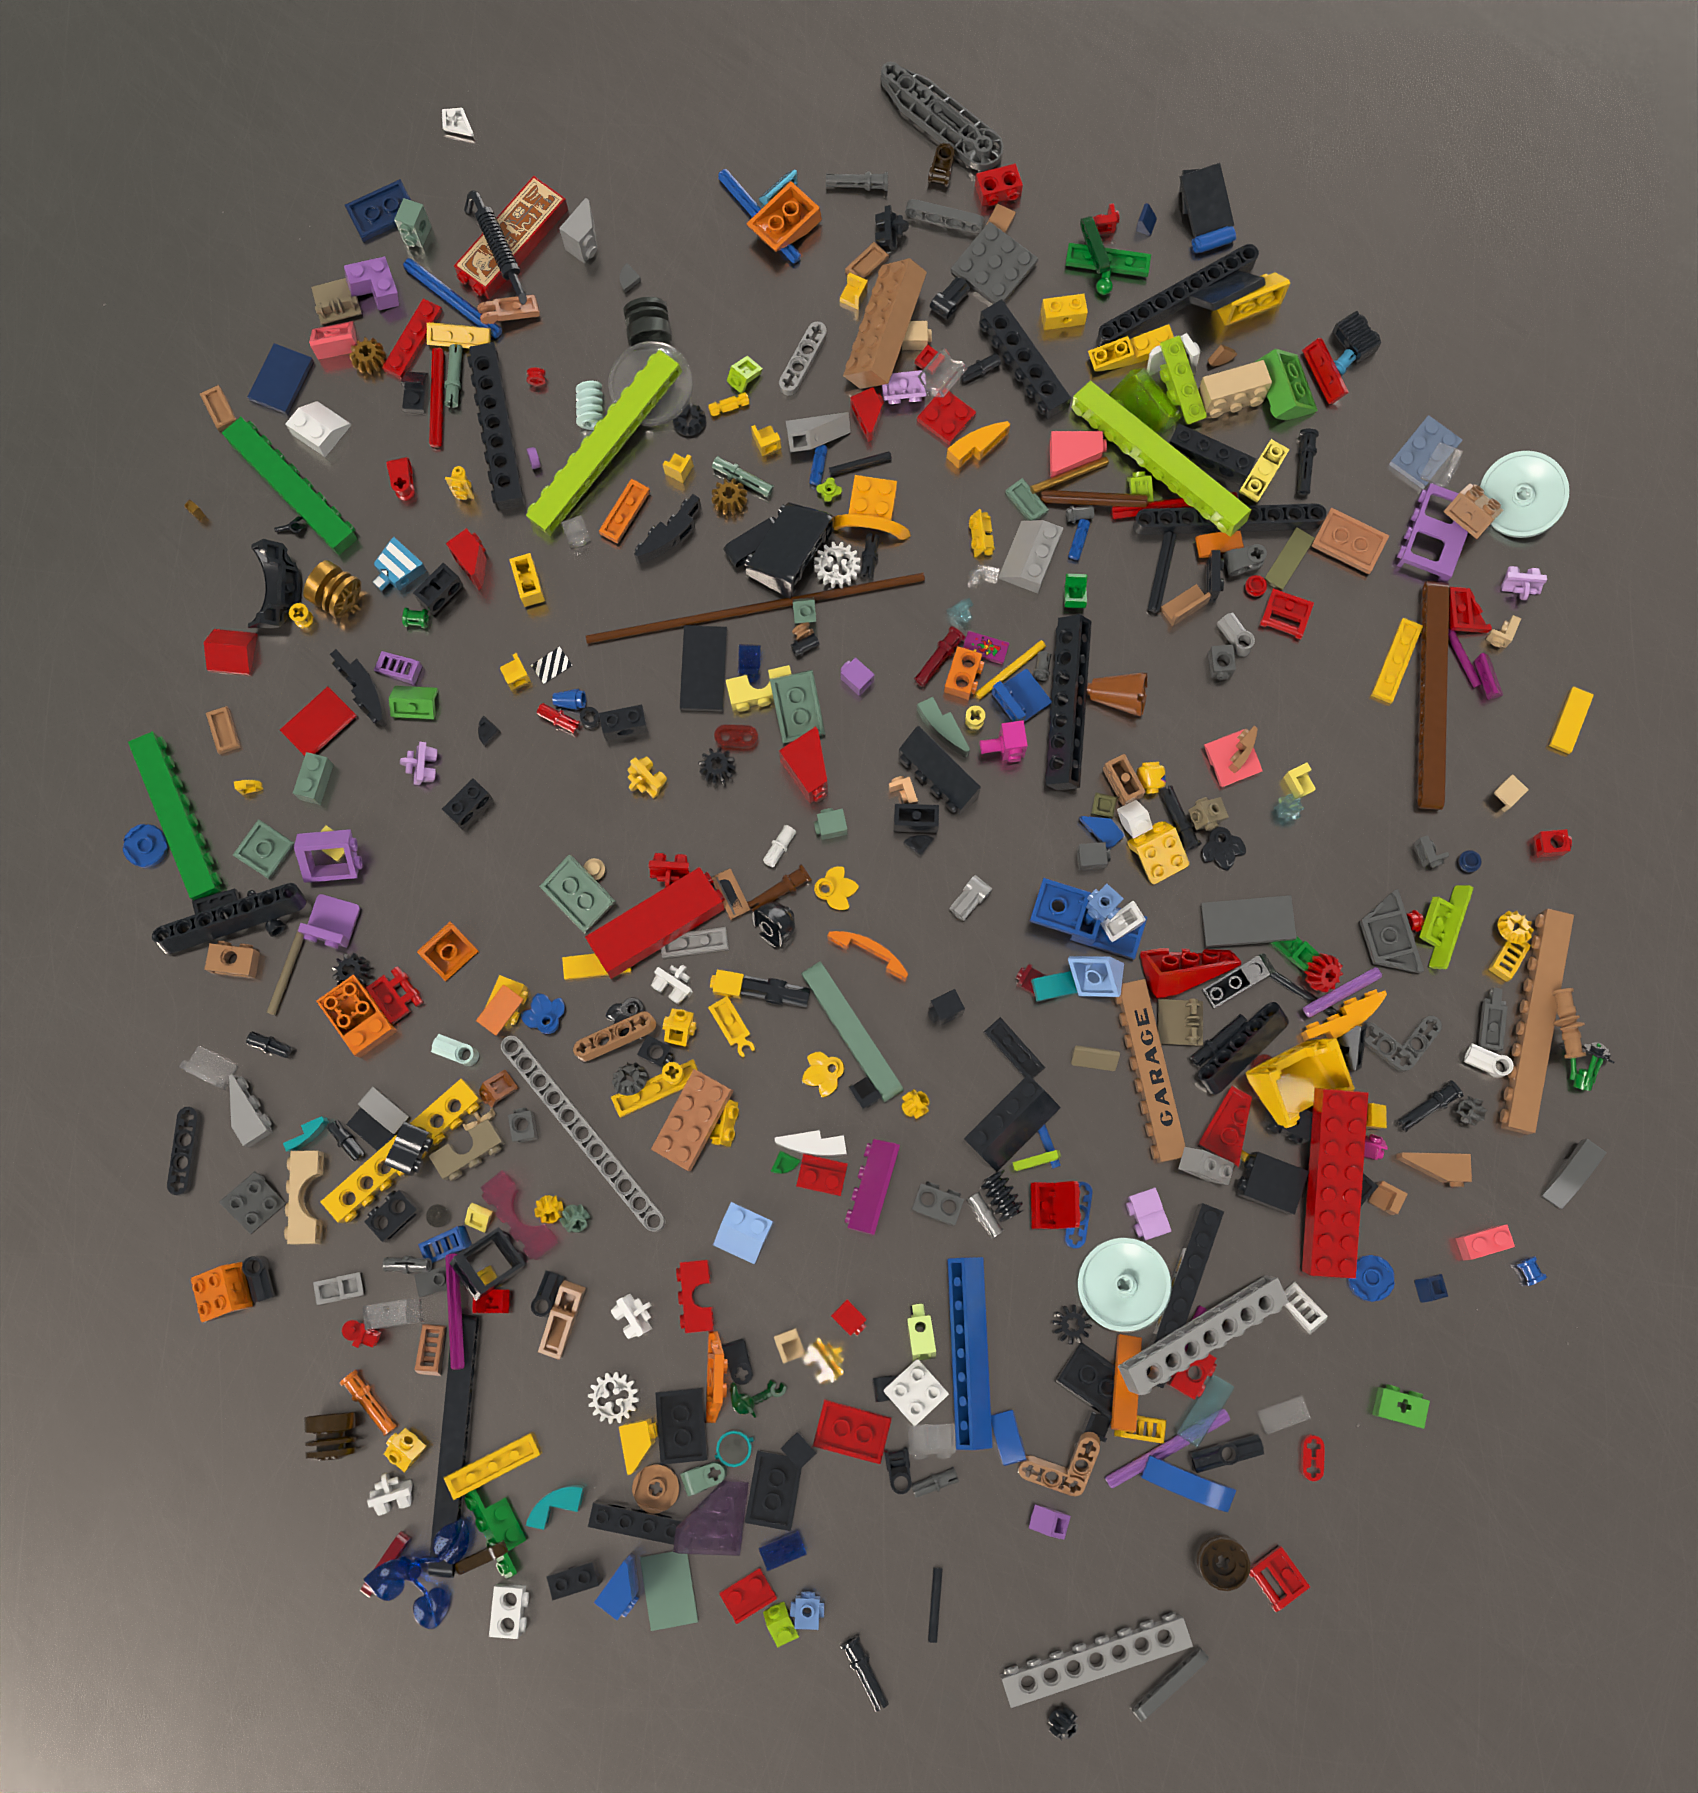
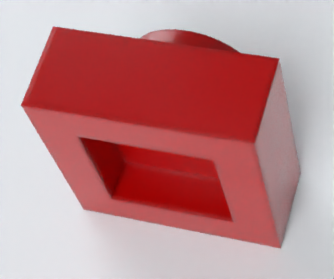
[914,344,944,375]

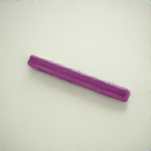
[445,1254,465,1370]

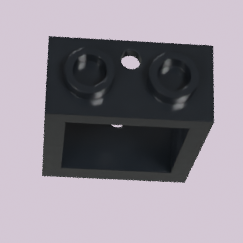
[450,1227,526,1301]

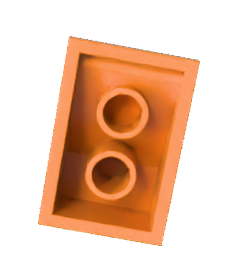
[746,181,822,252]

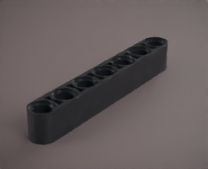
[152,883,307,954]

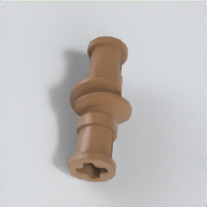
[1552,988,1586,1059]

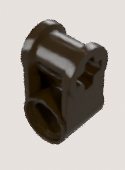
[928,143,954,187]

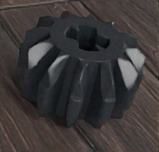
[698,747,736,785]
[332,953,371,986]
[1052,1304,1092,1345]

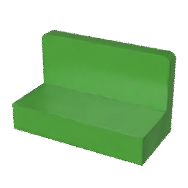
[389,686,438,719]

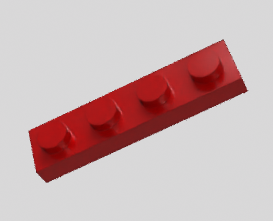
[382,298,443,379]

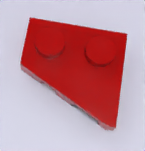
[1449,587,1492,633]

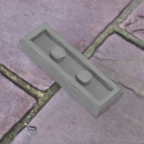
[661,927,729,959]

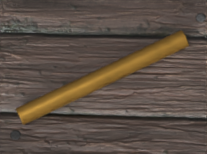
[1030,456,1109,494]

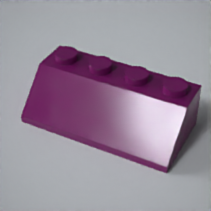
[845,1139,900,1236]

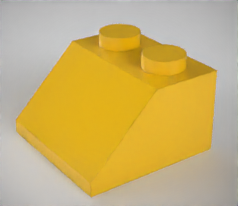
[619,1418,658,1475]

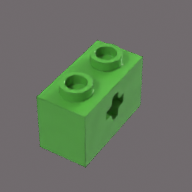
[1372,1384,1430,1429]

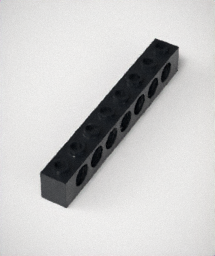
[467,342,525,510]
[1045,614,1092,790]

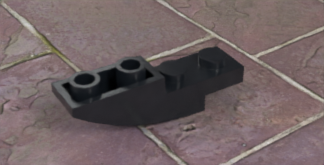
[634,494,701,564]
[330,649,387,727]

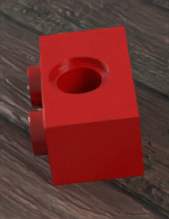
[1167,1347,1217,1400]

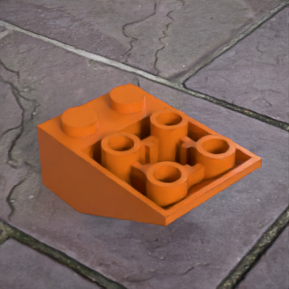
[316,974,397,1058]

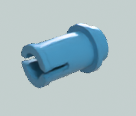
[1334,349,1356,375]

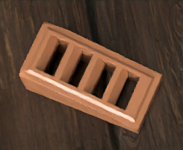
[415,1324,446,1376]

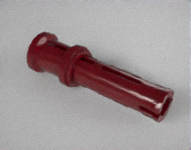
[914,626,966,687]

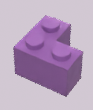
[344,256,399,311]

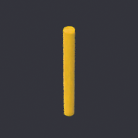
[975,640,1046,699]

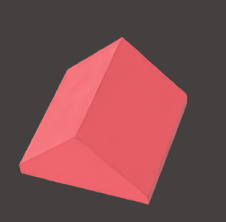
[309,321,357,360]

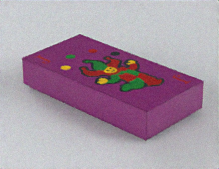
[963,631,1009,665]

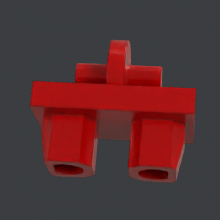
[649,853,690,888]
[342,1320,382,1348]

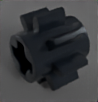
[1049,1707,1078,1741]

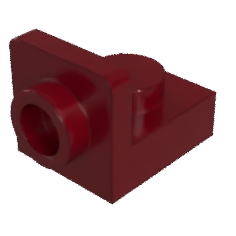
[1016,963,1046,996]

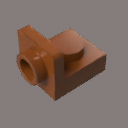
[479,1070,518,1108]

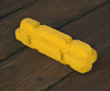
[708,392,749,416]

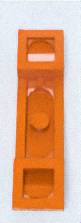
[827,931,908,982]

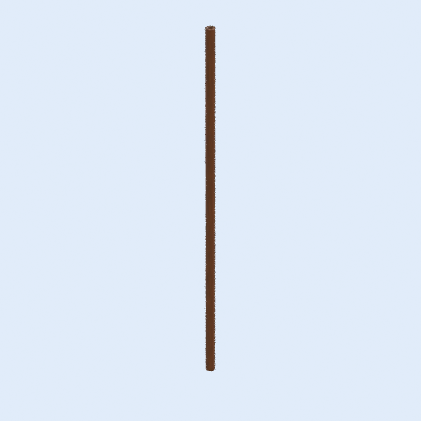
[586,572,925,644]

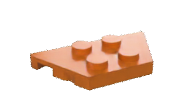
[705,1331,728,1423]

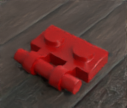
[366,966,423,1025]

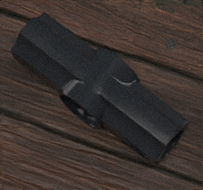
[741,975,811,1008]
[1190,1434,1264,1473]

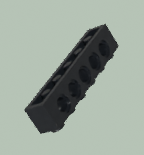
[979,299,1071,420]

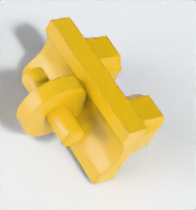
[627,756,667,799]

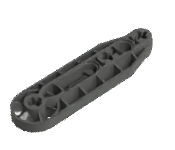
[880,61,1004,171]

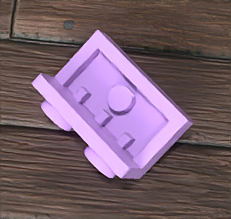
[882,370,926,404]

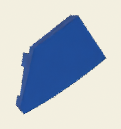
[1079,816,1125,849]

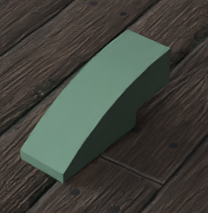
[917,697,970,757]

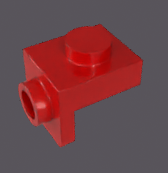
[472,1290,509,1313]

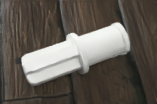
[763,825,796,867]

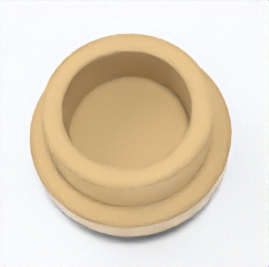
[583,858,605,880]

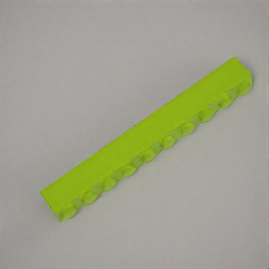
[526,349,682,536]
[1071,380,1251,537]

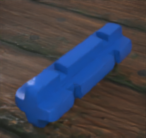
[809,445,827,486]
[1068,519,1090,560]

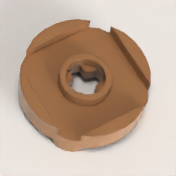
[632,1464,680,1513]

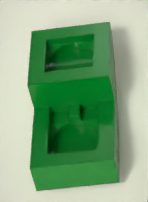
[1270,936,1319,971]

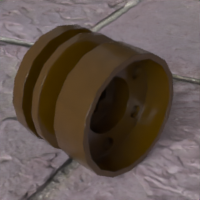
[304,1412,356,1461]
[1197,1535,1250,1591]

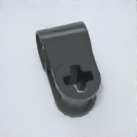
[1223,544,1267,576]

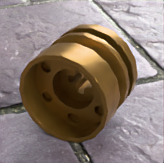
[303,560,361,618]

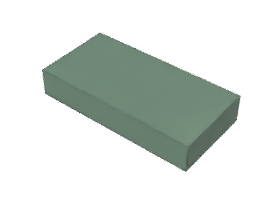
[1005,478,1049,521]

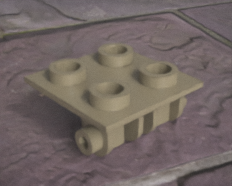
[311,278,362,325]
[1158,999,1203,1046]

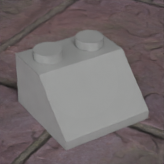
[559,198,597,264]

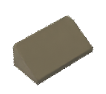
[1071,1045,1120,1071]

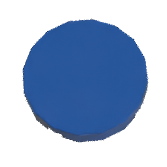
[123,824,169,868]
[1347,1255,1395,1302]

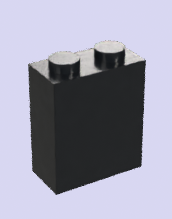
[1237,1152,1309,1215]

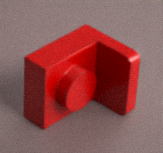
[1093,203,1120,234]

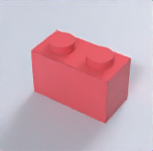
[1456,1224,1515,1260]

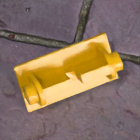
[445,466,474,500]
[969,509,995,557]
[710,1100,739,1147]

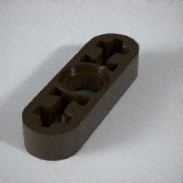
[454,1540,509,1576]

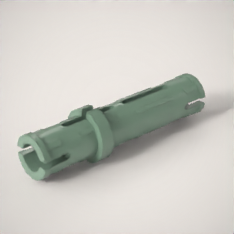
[444,344,463,408]
[712,456,774,498]

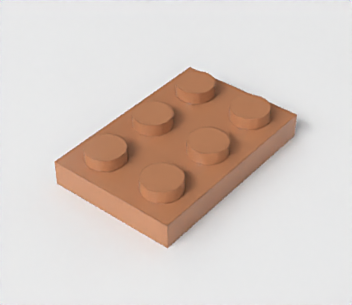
[1311,508,1389,574]

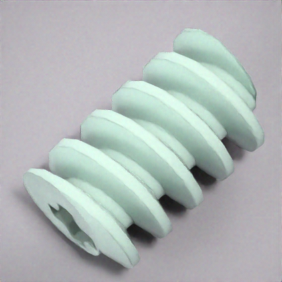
[576,381,603,430]

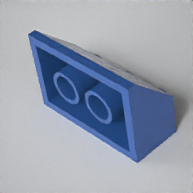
[594,1553,640,1620]

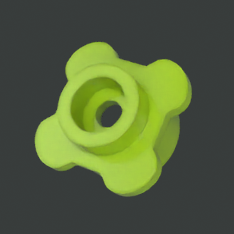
[817,477,842,502]

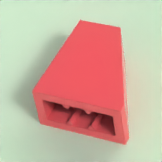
[1049,431,1107,478]

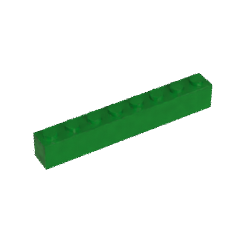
[222,416,358,556]
[128,731,222,900]

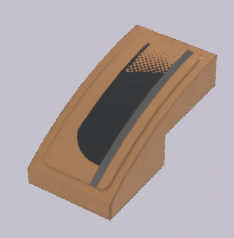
[711,868,750,919]

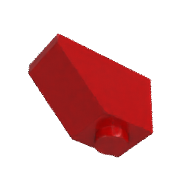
[850,387,884,442]

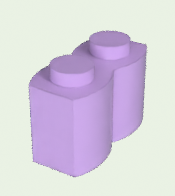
[1126,1188,1171,1241]

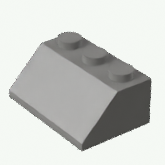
[998,520,1063,593]

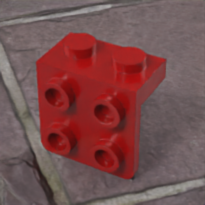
[1031,1181,1081,1229]

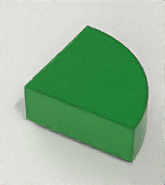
[771,1151,801,1174]

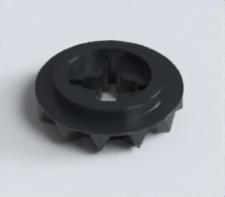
[672,402,706,436]

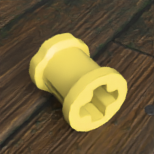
[965,706,985,730]

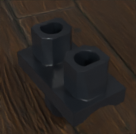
[875,205,909,250]

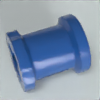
[1516,1256,1547,1286]

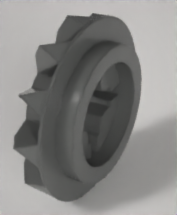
[611,1062,648,1096]

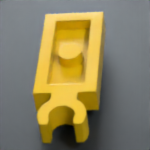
[708,996,755,1058]

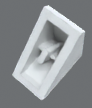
[1100,901,1146,942]

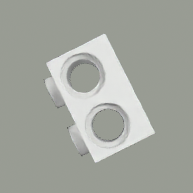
[489,1584,529,1639]

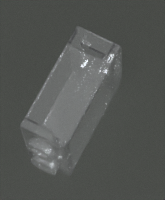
[362,1299,424,1330]

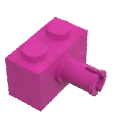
[980,720,1028,762]

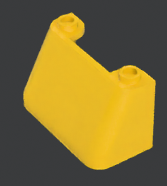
[1245,1038,1355,1128]

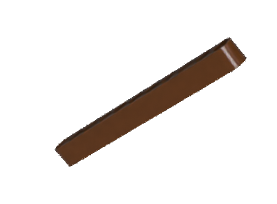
[1418,581,1449,810]

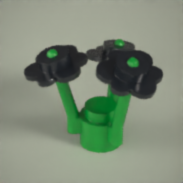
[1559,1042,1615,1091]

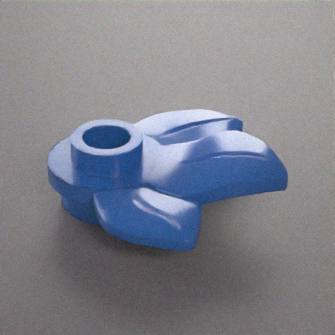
[521,993,565,1034]

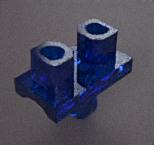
[758,1531,807,1571]

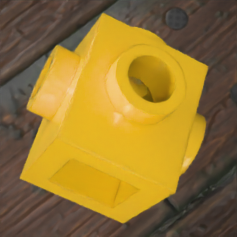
[662,1008,696,1046]
[383,1428,426,1473]

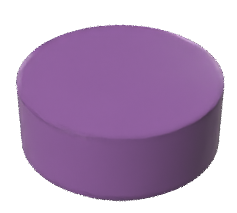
[526,447,541,470]

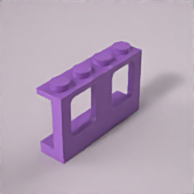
[1397,483,1468,582]

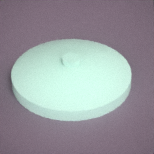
[1480,451,1569,538]
[1078,1238,1172,1333]

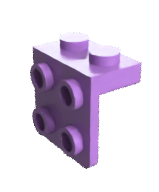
[298,894,360,949]

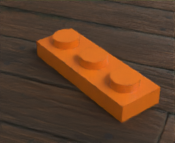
[599,479,650,544]

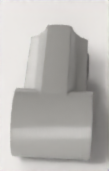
[1217,613,1255,657]
[949,875,992,921]

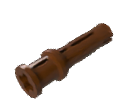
[747,864,812,912]

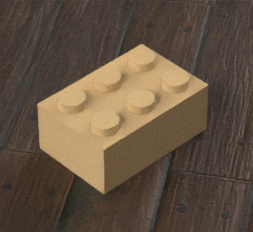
[1198,360,1272,418]

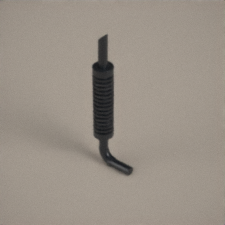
[464,190,527,305]

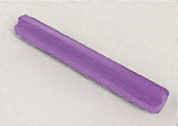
[1303,967,1382,1017]

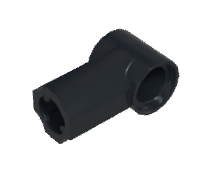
[929,277,970,320]
[242,1256,275,1303]
[531,1270,565,1318]

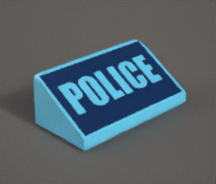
[759,169,798,205]

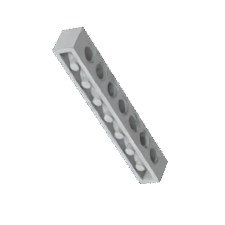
[1118,1275,1289,1395]
[1000,1612,1193,1708]

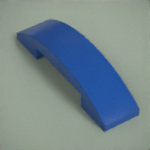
[1141,1455,1236,1512]

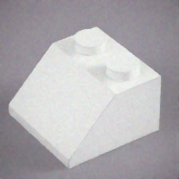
[286,401,351,457]

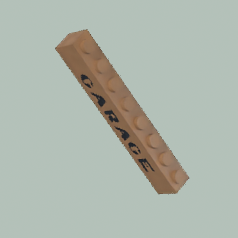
[1114,979,1186,1163]

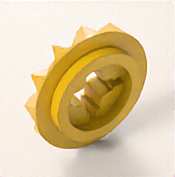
[1498,911,1534,944]

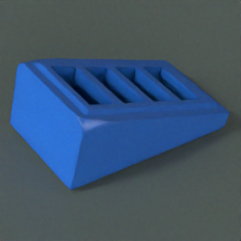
[418,1225,472,1263]

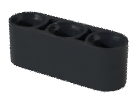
[723,517,776,568]

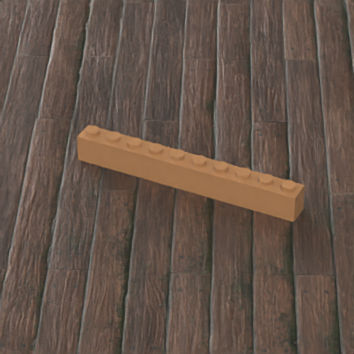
[1500,909,1574,1135]

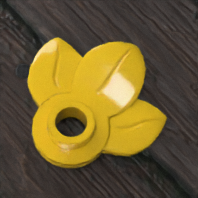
[814,867,859,910]
[802,1052,844,1097]

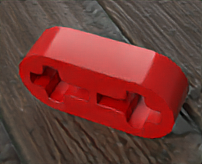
[1301,1435,1325,1481]

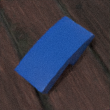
[991,1410,1027,1466]

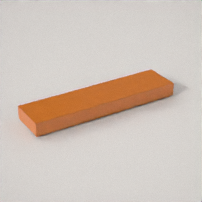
[1111,1334,1142,1433]

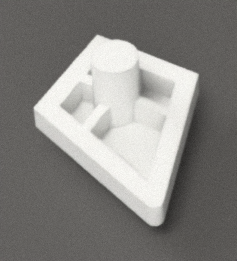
[442,108,474,136]

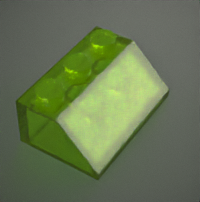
[1109,368,1182,436]

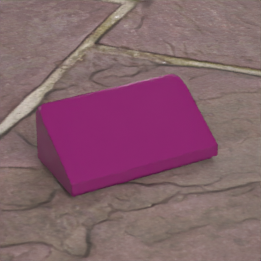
[1474,653,1503,700]

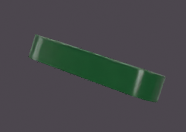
[1080,216,1110,274]

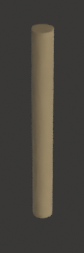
[266,930,304,1016]

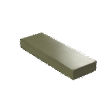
[1264,528,1315,591]

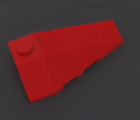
[1140,948,1241,998]

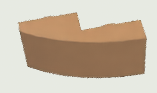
[1228,726,1258,773]

